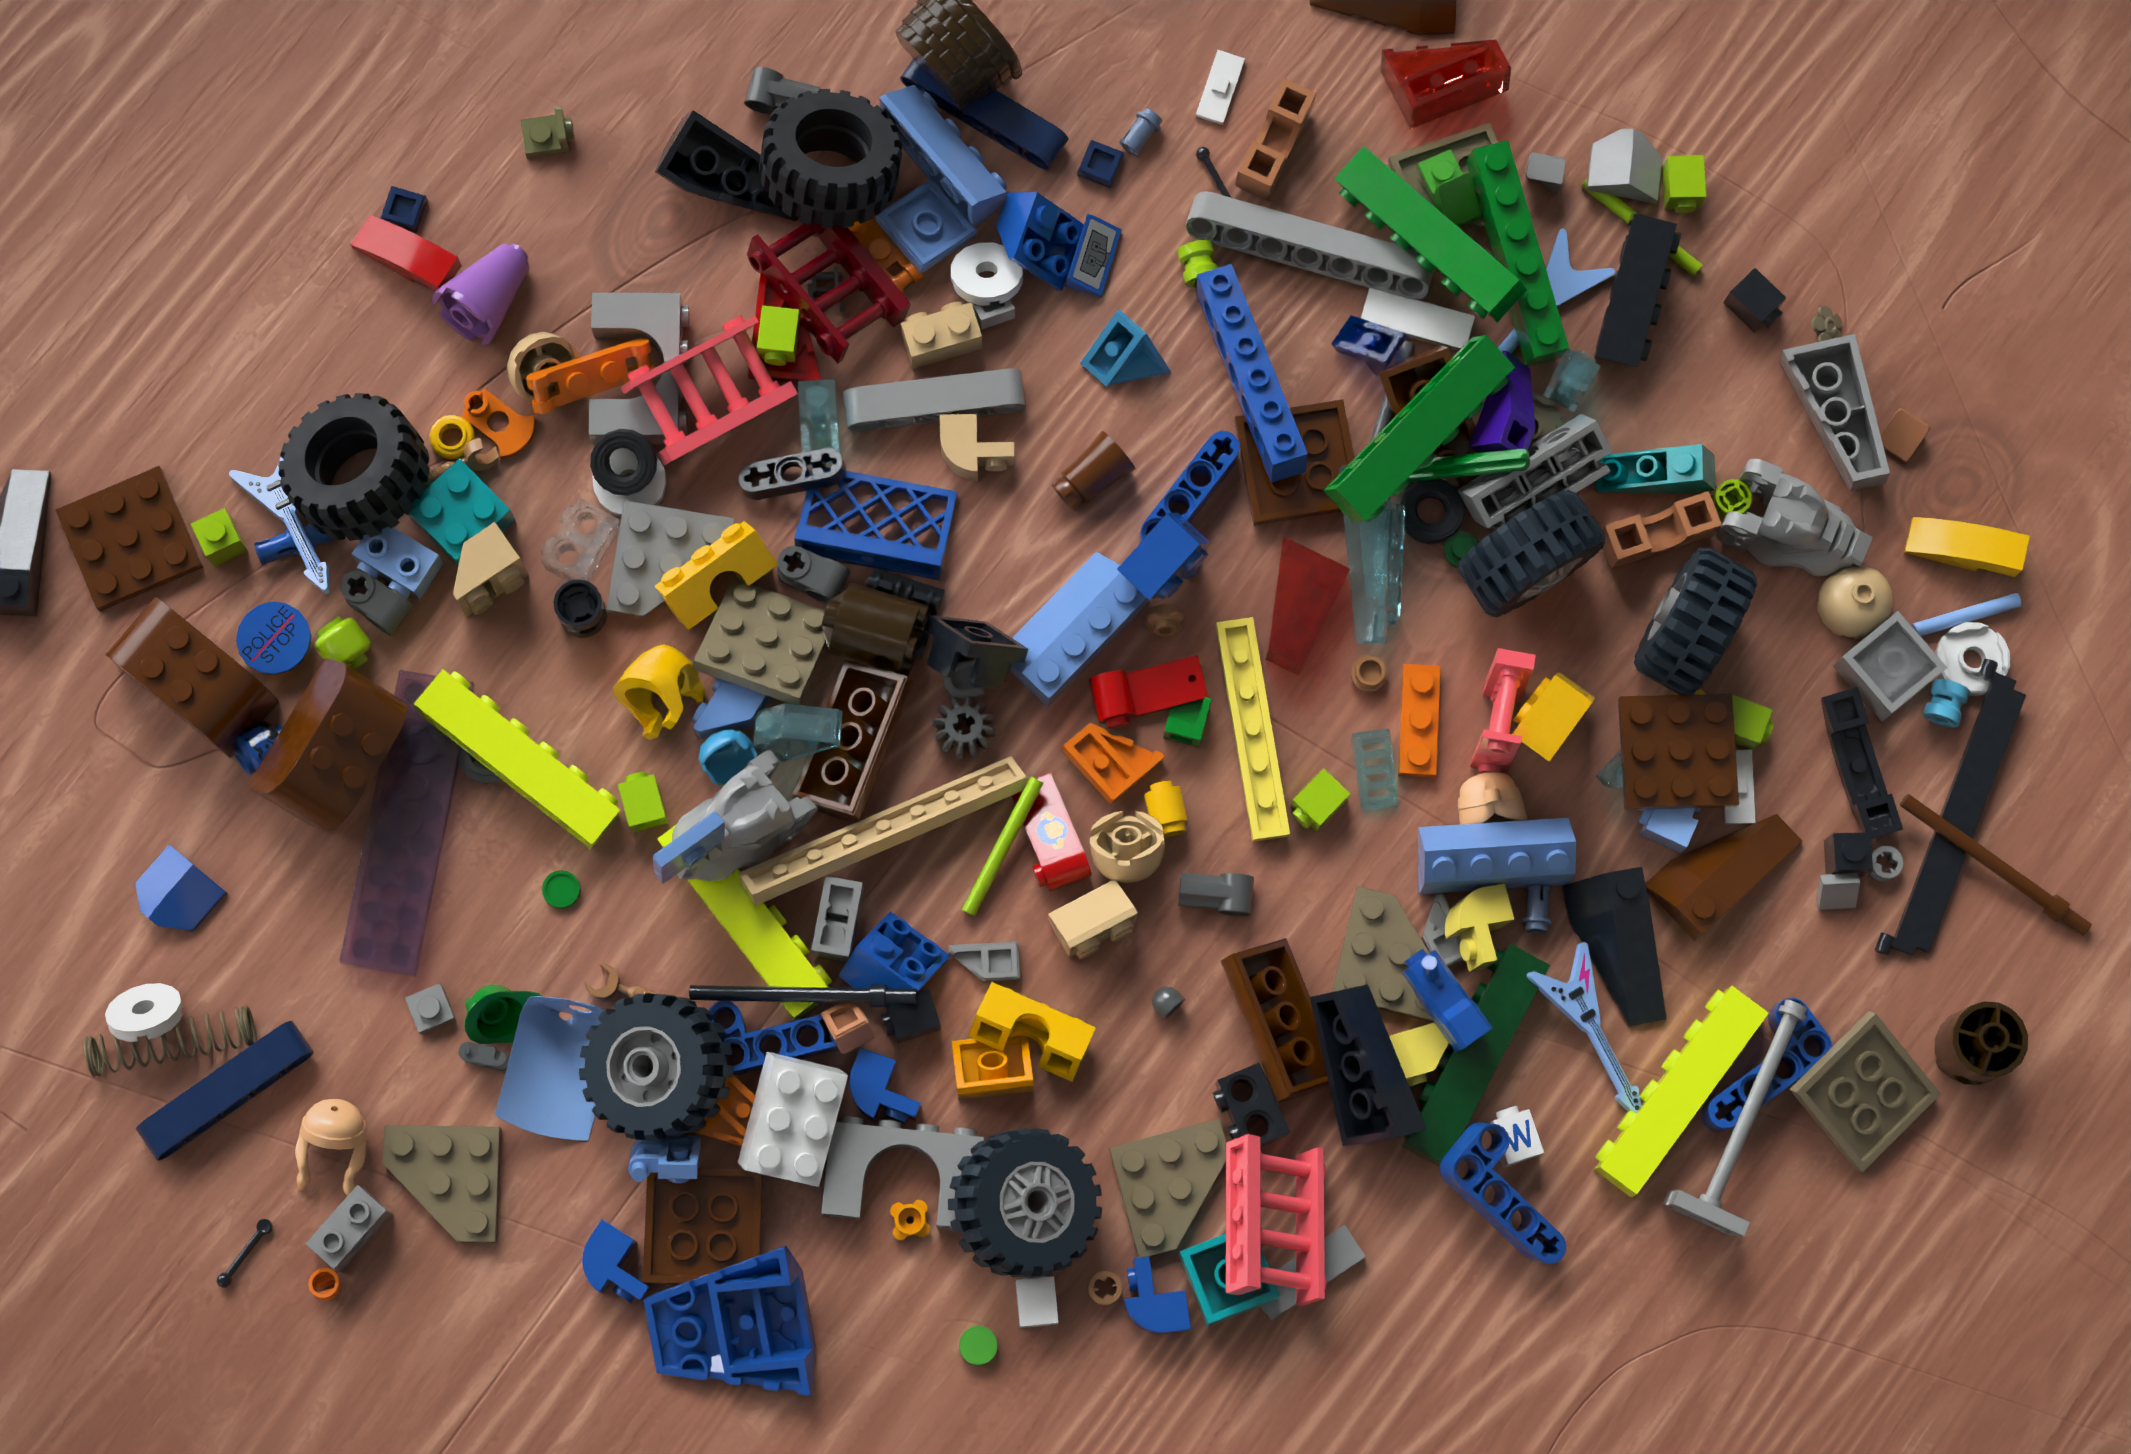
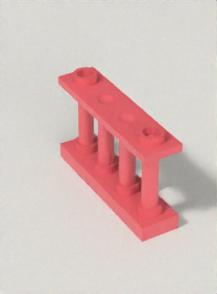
[621,315,798,466]
[1470,648,1536,774]
[1226,1134,1327,1306]

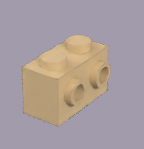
[901,302,982,370]

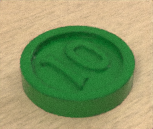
[542,870,581,909]

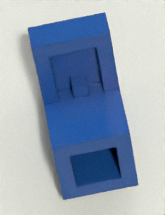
[850,1047,921,1123]
[582,1219,652,1303]
[1123,1256,1191,1334]

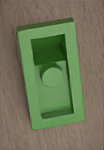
[1416,149,1481,227]

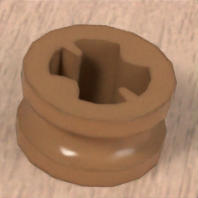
[1088,1270,1122,1306]

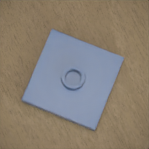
[875,178,977,274]
[653,812,725,885]

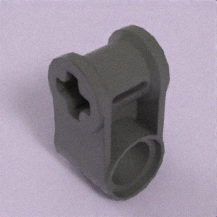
[777,546,850,604]
[341,570,414,636]

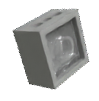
[1833,611,1948,722]

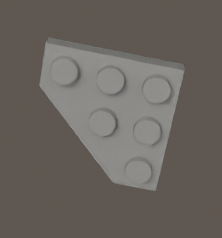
[606,500,734,617]

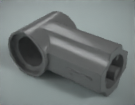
[744,67,820,114]
[1178,873,1254,916]

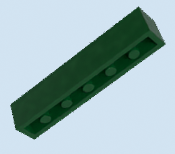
[1402,944,1550,1167]

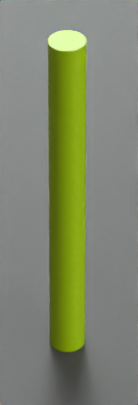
[1581,179,1703,276]
[962,776,1044,916]

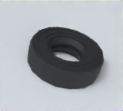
[590,429,657,496]
[1398,479,1465,544]

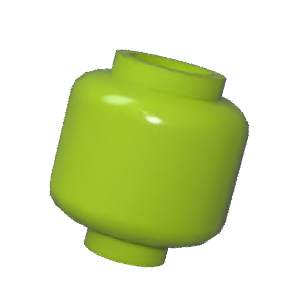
[315,615,371,670]

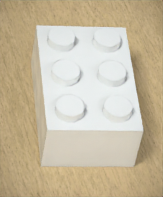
[738,1052,848,1187]

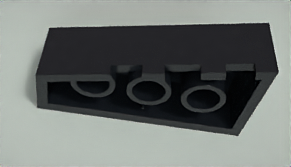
[1594,213,1682,367]
[1310,984,1427,1146]

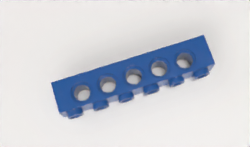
[1196,264,1308,483]

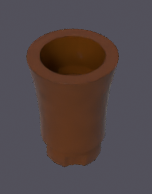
[1052,431,1135,511]

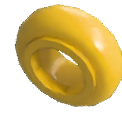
[429,415,475,460]

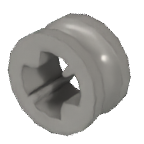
[1869,846,1903,881]

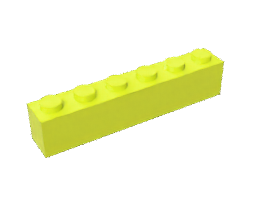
[414,669,620,850]
[658,825,833,1021]
[1594,986,1769,1197]

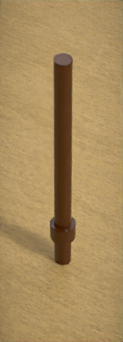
[1900,794,2092,936]

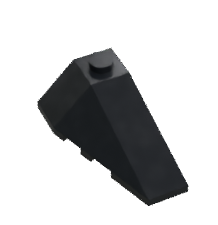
[1562,867,1667,1026]

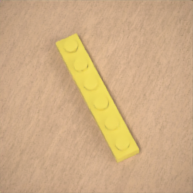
[1216,617,1290,842]

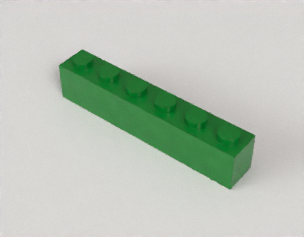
[1466,140,1569,367]
[1334,146,1527,323]
[1323,335,1515,523]

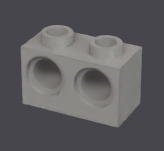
[811,876,864,962]

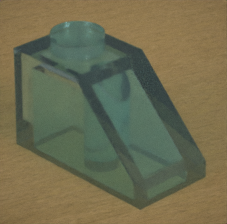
[1543,348,1601,413]
[798,379,840,463]
[753,704,843,762]

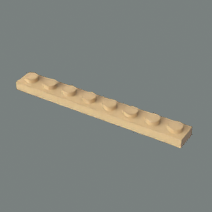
[738,756,1028,906]

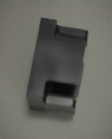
[924,615,1029,689]

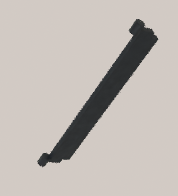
[1874,659,2026,956]

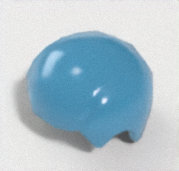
[698,730,758,785]

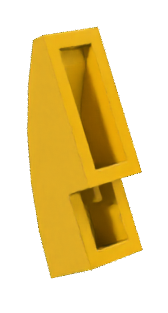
[1904,517,2030,577]

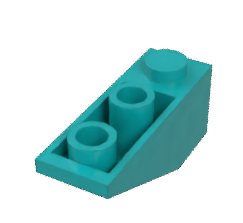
[1596,444,1716,494]

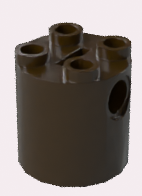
[821,582,929,677]
[1935,1001,2028,1085]

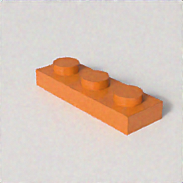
[1398,664,1441,778]

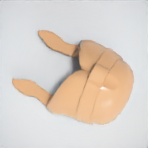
[1458,772,1528,824]
[295,1099,367,1196]

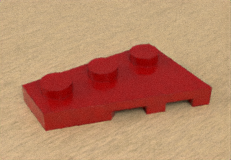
[748,273,821,386]

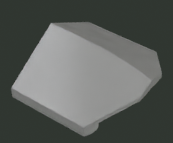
[1586,129,1662,204]

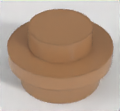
[1351,655,1388,692]

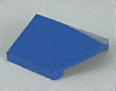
[135,844,227,931]

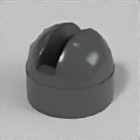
[1152,987,1185,1020]

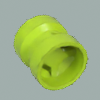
[1177,240,1218,287]
[1711,479,1752,521]

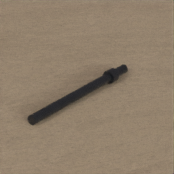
[689,984,918,1008]

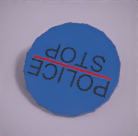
[236,602,312,675]

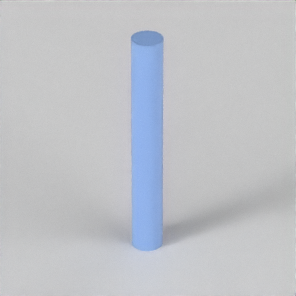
[1912,593,2021,636]

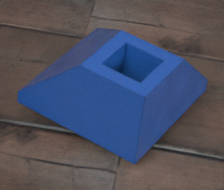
[996,192,1084,291]
[839,911,951,992]

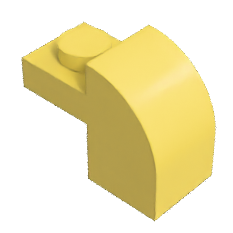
[1445,883,1514,972]

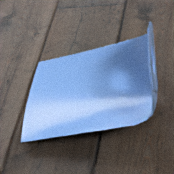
[494,996,604,1141]

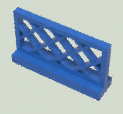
[794,467,957,581]

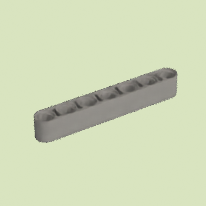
[1185,191,1433,300]

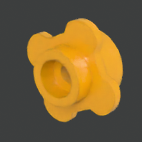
[890,1200,930,1240]

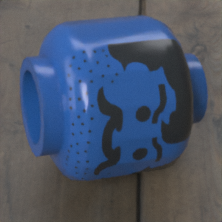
[233,721,283,775]

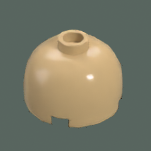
[507,332,581,404]
[1817,564,1893,639]
[1089,811,1165,883]

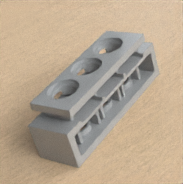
[1458,414,1613,531]

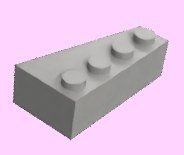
[1780,334,1890,492]

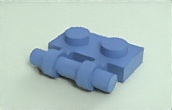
[628,1135,701,1183]

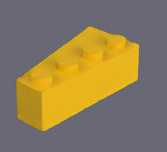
[1512,672,1595,761]

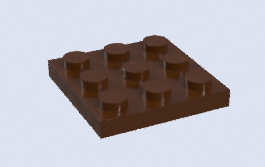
[1234,399,1354,526]
[55,466,204,612]
[1618,694,1739,810]
[643,1168,763,1284]

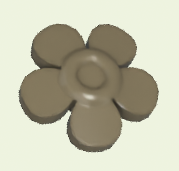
[1811,306,1842,342]

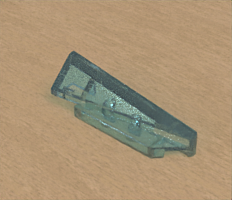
[1339,465,1405,644]

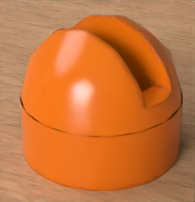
[308,1268,342,1301]

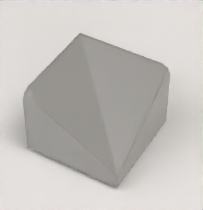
[1525,152,1566,195]

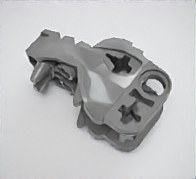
[1716,459,1873,576]
[671,750,818,881]

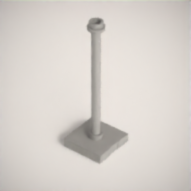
[1662,999,1807,1237]

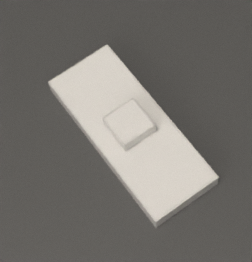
[1196,50,1245,125]
[1724,750,1756,824]

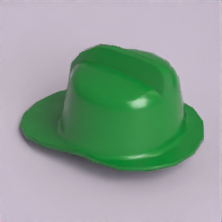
[464,984,544,1044]

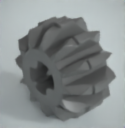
[933,696,996,760]

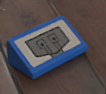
[1066,214,1122,297]

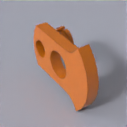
[462,389,536,459]

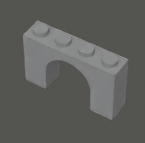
[589,292,690,445]
[821,1116,984,1229]

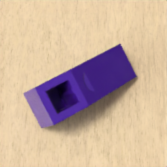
[1469,351,1535,453]

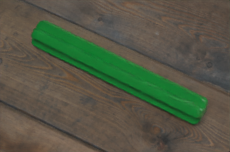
[1407,449,1530,482]

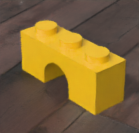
[655,521,778,630]
[968,982,1096,1082]

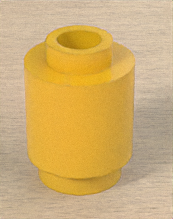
[1144,781,1188,838]

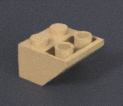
[453,522,529,616]
[1048,880,1138,960]

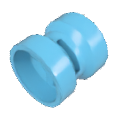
[1923,679,1970,728]

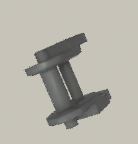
[807,266,845,312]
[458,1042,510,1071]

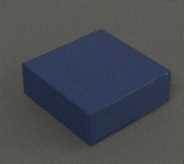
[1077,140,1124,189]
[380,186,428,233]

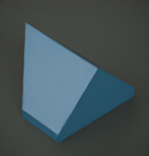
[1080,309,1172,387]

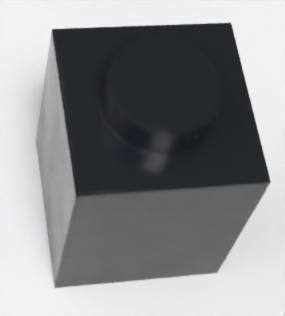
[1723,268,1786,333]
[1824,832,1873,877]
[881,989,941,1044]

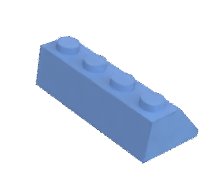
[879,85,1007,228]
[1009,552,1150,707]
[1418,818,1576,895]

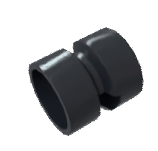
[553,579,607,638]

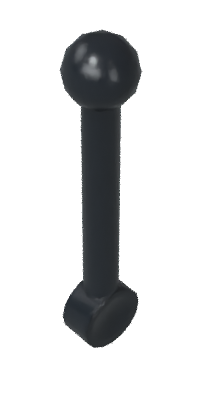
[1196,146,1232,198]
[216,1219,273,1288]

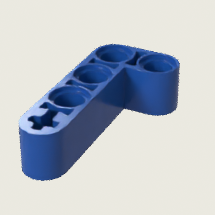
[1139,431,1240,579]
[1702,998,1832,1132]
[709,1001,839,1075]
[1440,1122,1567,1264]

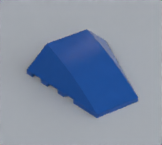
[643,1246,816,1396]

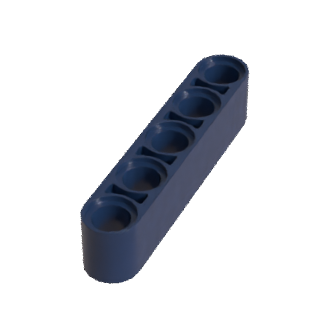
[900,58,1069,170]
[136,1021,314,1161]

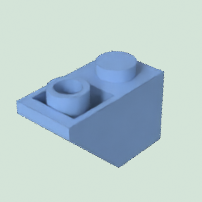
[692,678,772,738]

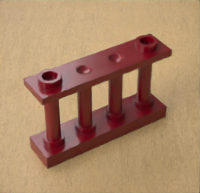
[747,223,911,364]

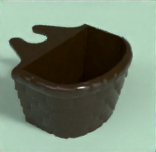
[895,0,1022,110]

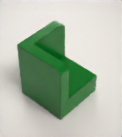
[1163,697,1211,748]

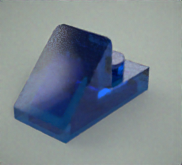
[1331,315,1407,376]

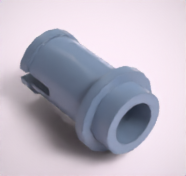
[1119,108,1163,156]
[1522,885,1552,934]

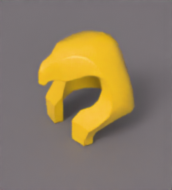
[613,645,705,740]

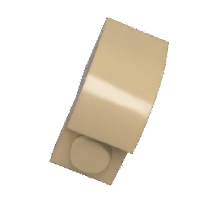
[940,414,1014,481]

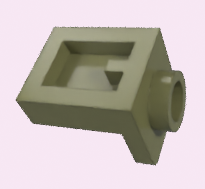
[521,107,575,159]

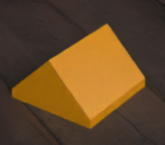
[952,1036,1034,1100]

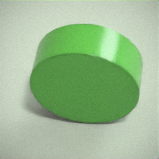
[959,1326,998,1365]

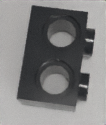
[1212,1062,1290,1147]

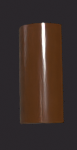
[791,660,913,822]
[1221,938,1329,1103]

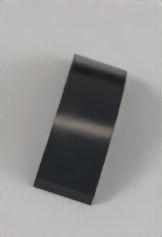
[1821,687,1903,839]

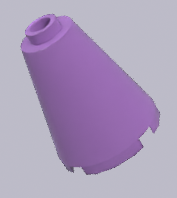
[432,244,530,345]

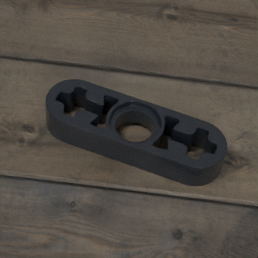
[738,448,846,500]

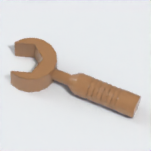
[422,438,499,489]
[585,964,657,999]

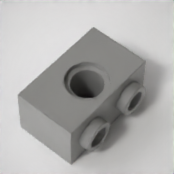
[305,1185,393,1272]

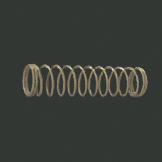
[83,1005,256,1077]

